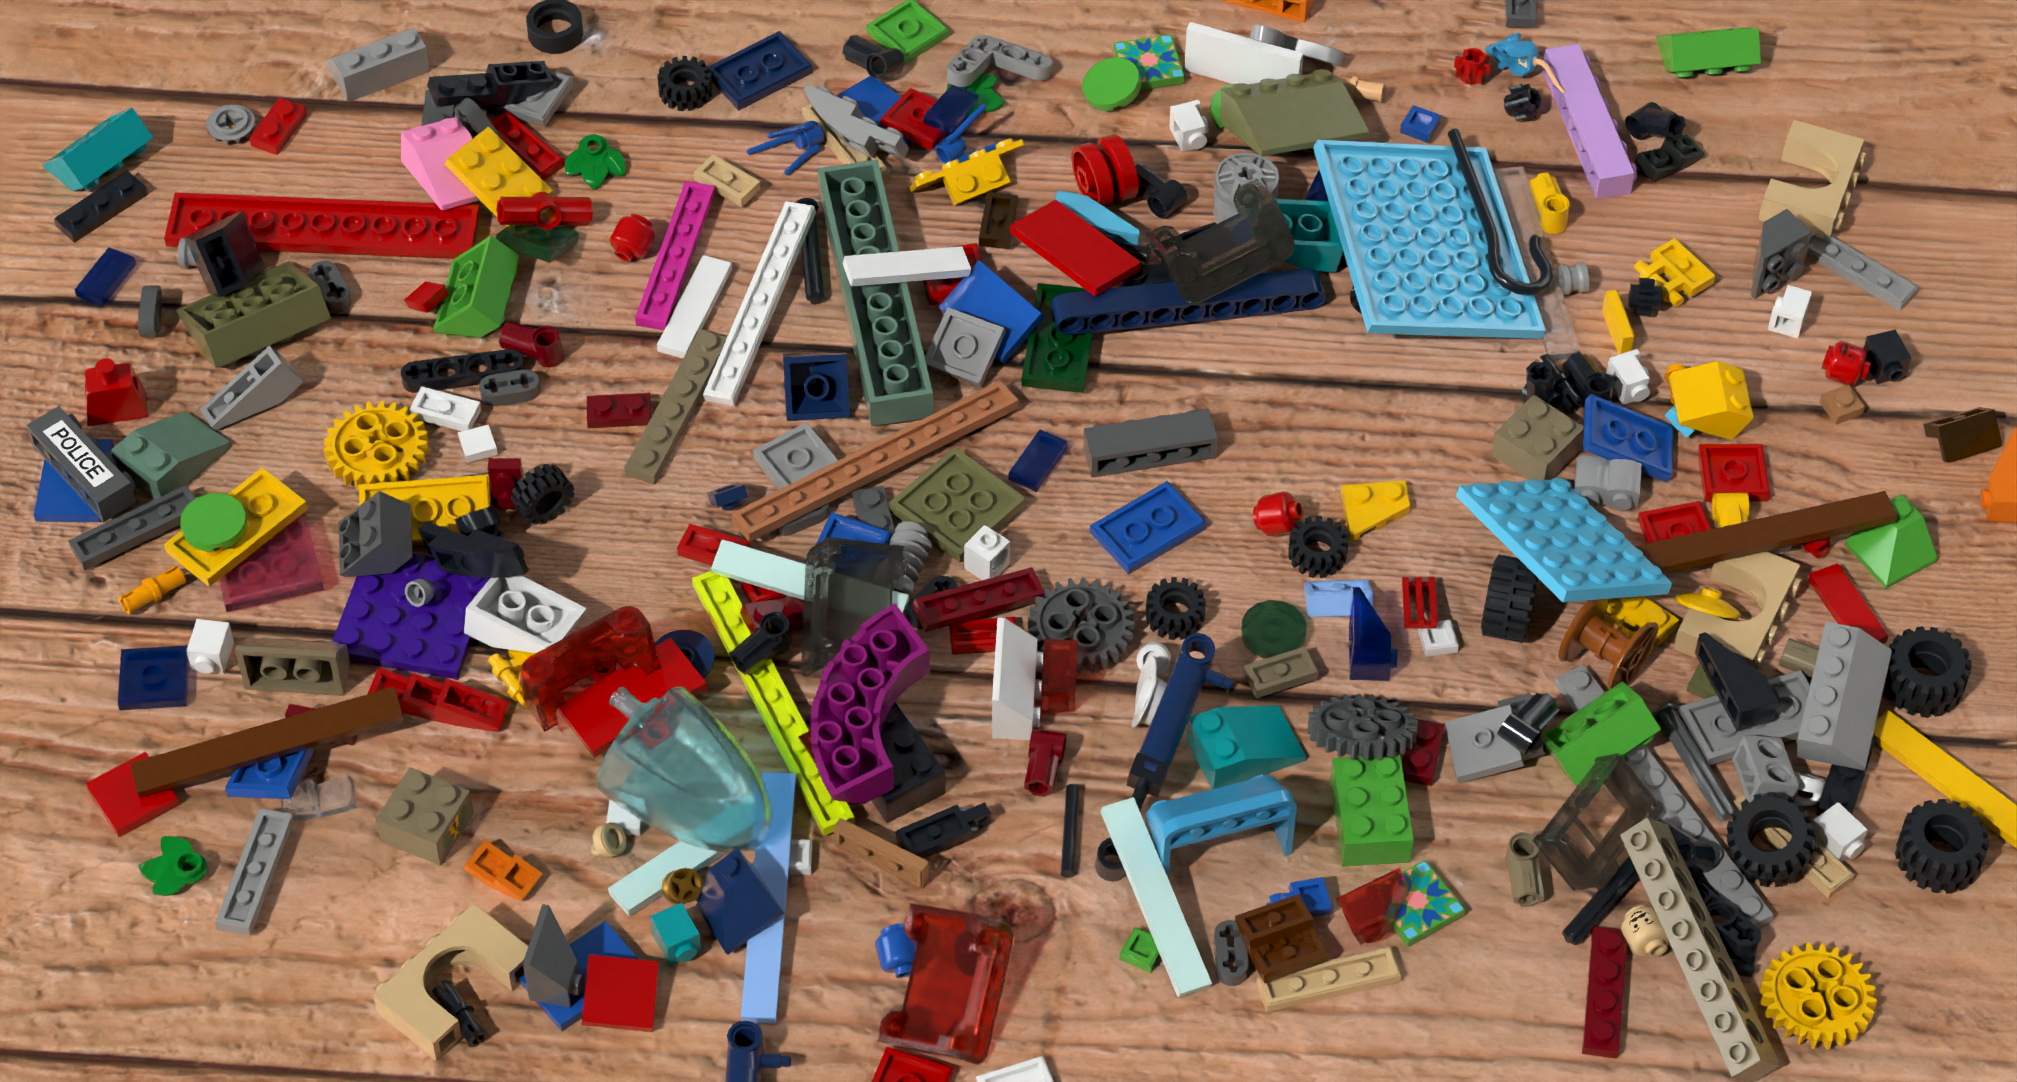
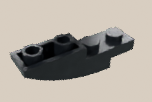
[427,61,554,111]
[418,521,529,578]

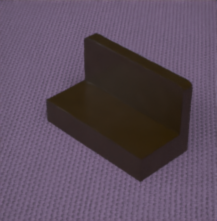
[1923,407,2002,463]

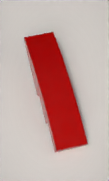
[367,667,509,732]

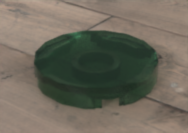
[1241,600,1307,659]

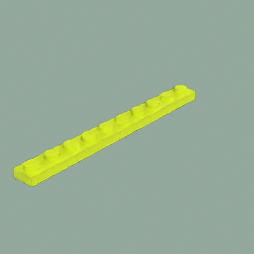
[692,571,855,836]

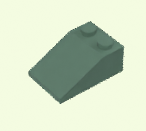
[111,411,231,500]

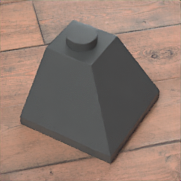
[523,904,583,1008]

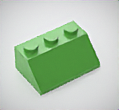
[1656,27,1761,77]
[433,235,520,338]
[1541,681,1661,786]

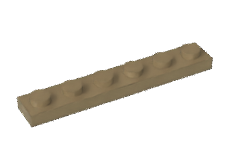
[624,329,727,484]

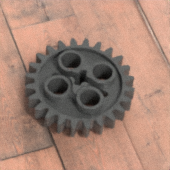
[1028,577,1135,674]
[1307,694,1418,761]

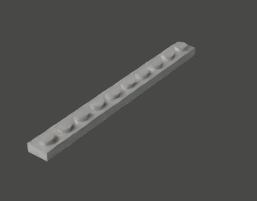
[1554,664,1773,929]

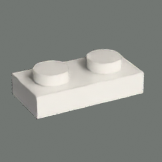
[409,386,481,431]

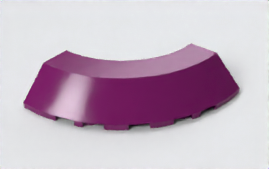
[810,603,930,804]

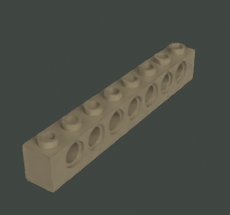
[1620,817,1781,1082]

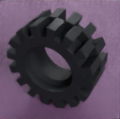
[657,56,712,111]
[511,464,575,525]
[1288,516,1348,578]
[1146,577,1206,640]

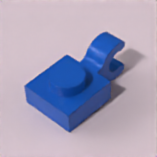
[1266,877,1332,917]

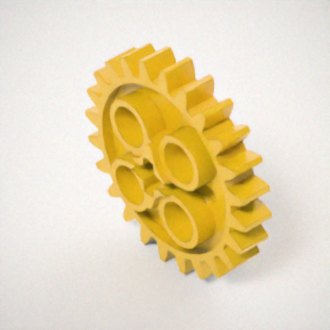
[323,400,429,490]
[1759,942,1877,1050]

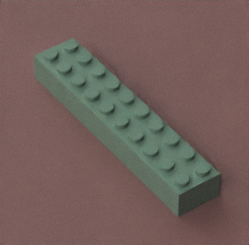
[817,160,933,427]

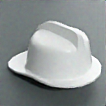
[1131,656,1167,728]

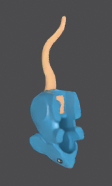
[1485,33,1565,93]

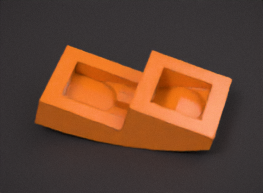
[463,839,543,901]

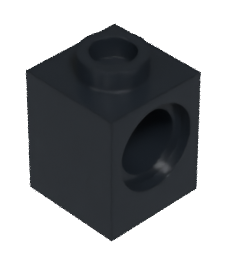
[1864,329,1911,384]

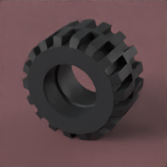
[1481,554,1538,643]
[1883,626,1972,718]
[1727,792,1817,887]
[1895,799,1990,894]

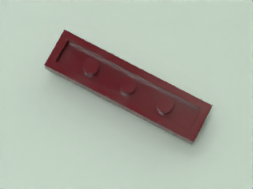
[912,567,1044,632]
[1582,927,1627,1059]

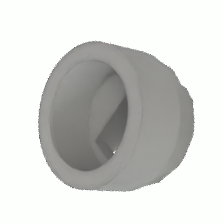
[405,578,435,607]

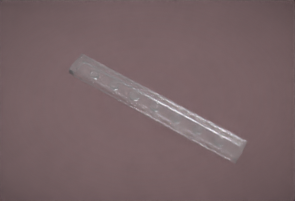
[1493,166,1580,361]

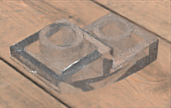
[281,774,357,820]

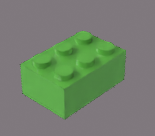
[1330,754,1414,867]

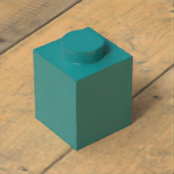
[650,902,701,966]

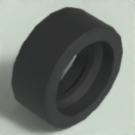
[526,0,583,54]

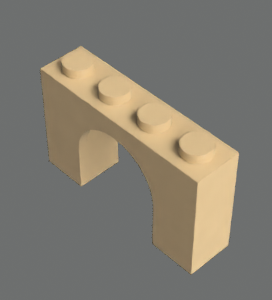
[1758,120,1866,239]
[1674,551,1802,669]
[373,904,528,1061]

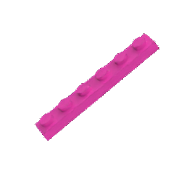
[635,181,715,330]

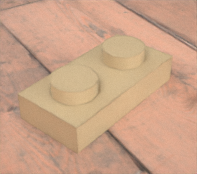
[694,154,761,207]

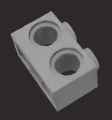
[1732,734,1799,802]

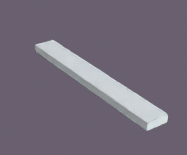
[703,201,816,406]

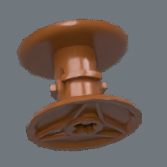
[1558,599,1659,690]

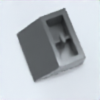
[1751,209,1812,299]
[338,491,413,577]

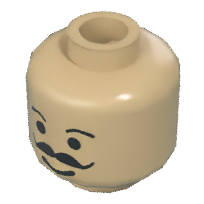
[1621,905,1670,958]

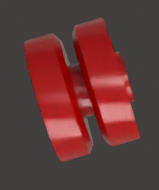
[1071,134,1139,207]

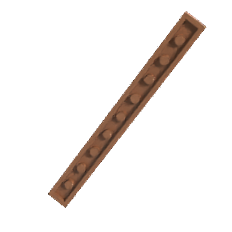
[732,381,1019,542]

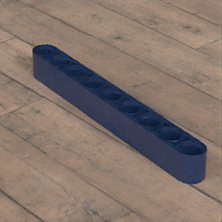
[1051,268,1326,335]

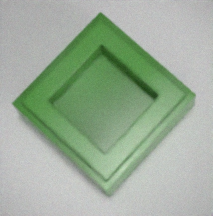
[1119,927,1160,973]

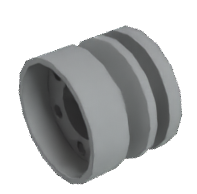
[1213,152,1279,233]

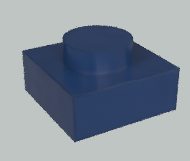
[707,482,748,510]

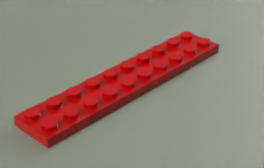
[164,192,480,258]

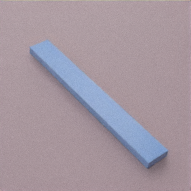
[741,772,796,1024]

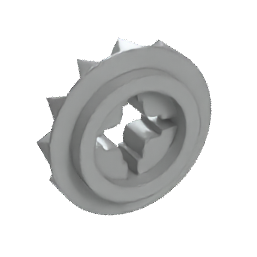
[206,105,255,145]

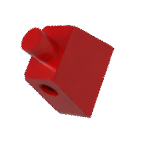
[85,358,148,426]

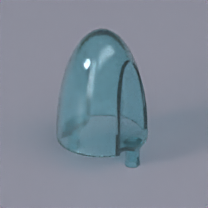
[597,686,773,853]

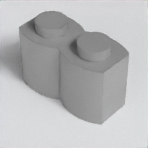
[1573,455,1642,510]

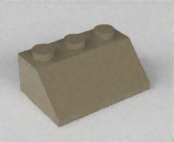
[235,637,351,696]

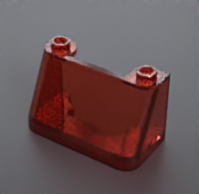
[517,606,662,732]
[878,903,1014,1065]

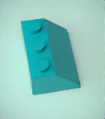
[42,107,153,191]

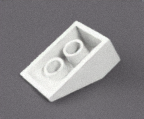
[464,575,587,655]

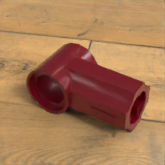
[499,322,564,368]
[1024,729,1067,797]

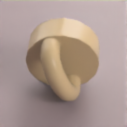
[591,822,627,858]

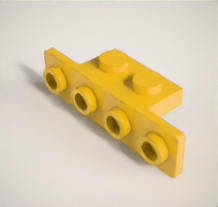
[909,138,1025,206]

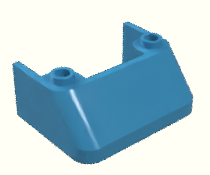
[1145,775,1297,880]

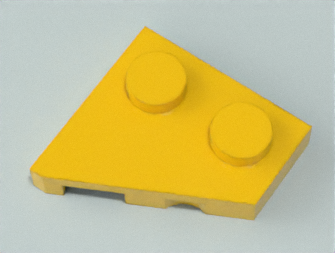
[1341,480,1410,542]

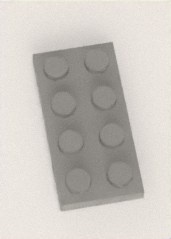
[1678,670,1810,766]

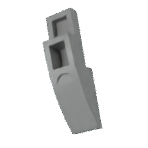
[804,84,909,159]

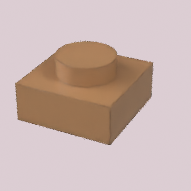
[1819,385,1865,425]

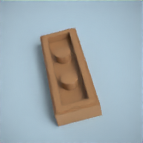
[834,818,929,889]

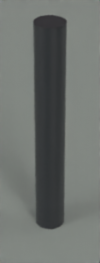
[1061,784,1080,878]

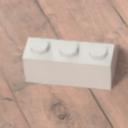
[992,618,1044,740]

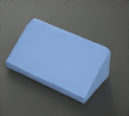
[1304,579,1373,617]

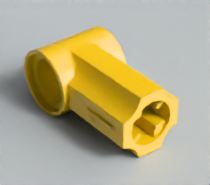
[1529,172,1570,234]
[1712,493,1749,528]

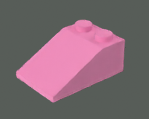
[401,117,479,211]

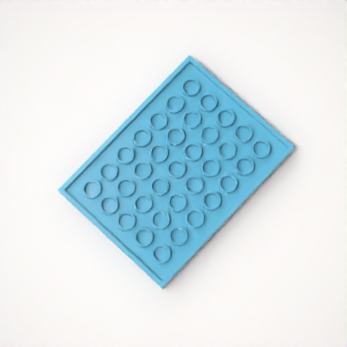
[1313,140,1546,339]

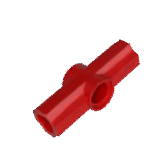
[496,192,593,230]

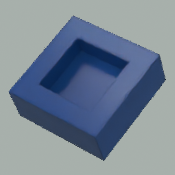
[1400,105,1441,143]

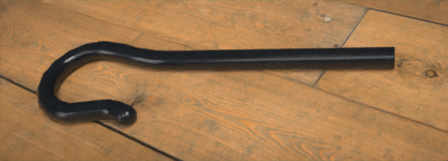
[1448,128,1553,296]

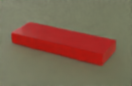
[490,111,565,181]
[1808,563,1889,644]

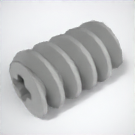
[874,521,932,594]

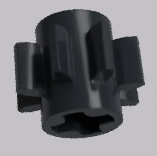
[1504,84,1541,121]
[1628,277,1662,316]

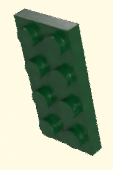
[1021,283,1094,393]

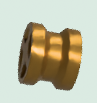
[661,868,703,904]

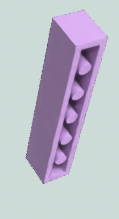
[1542,44,1637,200]

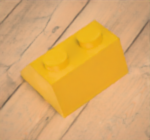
[1669,361,1754,440]

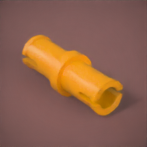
[118,565,186,615]

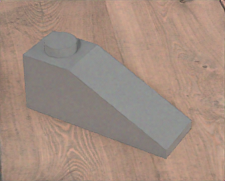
[200,345,304,430]

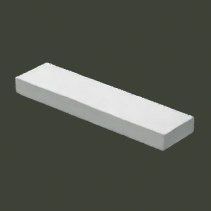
[843,246,971,287]
[657,255,732,358]

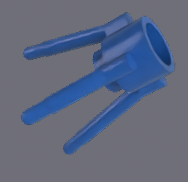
[935,104,1004,164]
[747,121,824,175]

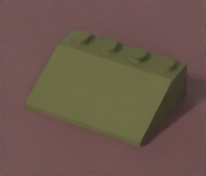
[1220,69,1370,157]
[176,261,331,369]

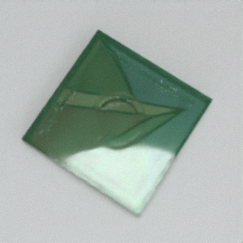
[496,225,579,263]

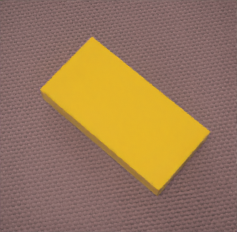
[1602,290,1635,355]

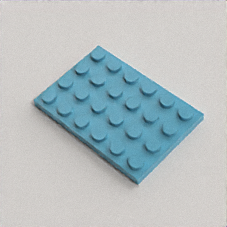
[1456,478,1672,602]

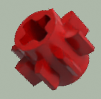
[1454,48,1491,85]

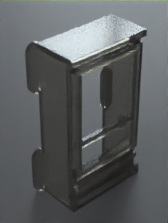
[1532,753,1663,891]

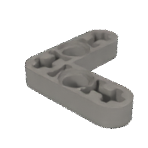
[1249,23,1345,67]
[946,35,1053,87]

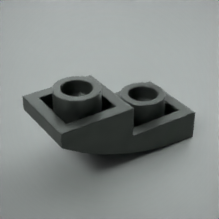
[1634,134,1705,181]

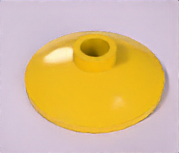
[1675,587,1740,619]

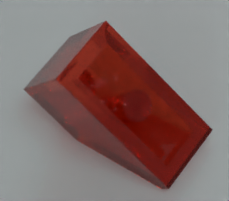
[1041,639,1078,713]
[1337,868,1409,945]

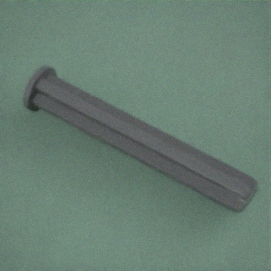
[1653,703,1735,822]

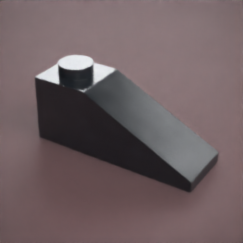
[1695,632,1780,731]

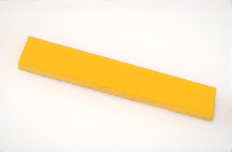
[1873,710,2017,849]

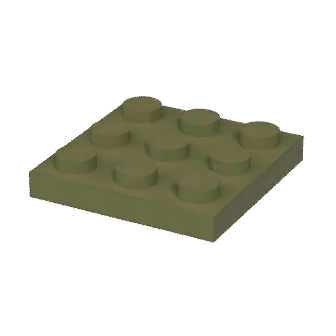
[889,447,1026,563]

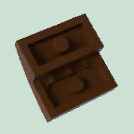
[1235,894,1328,983]

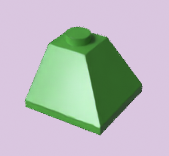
[1845,494,1938,589]

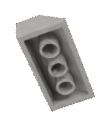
[1797,622,1892,771]

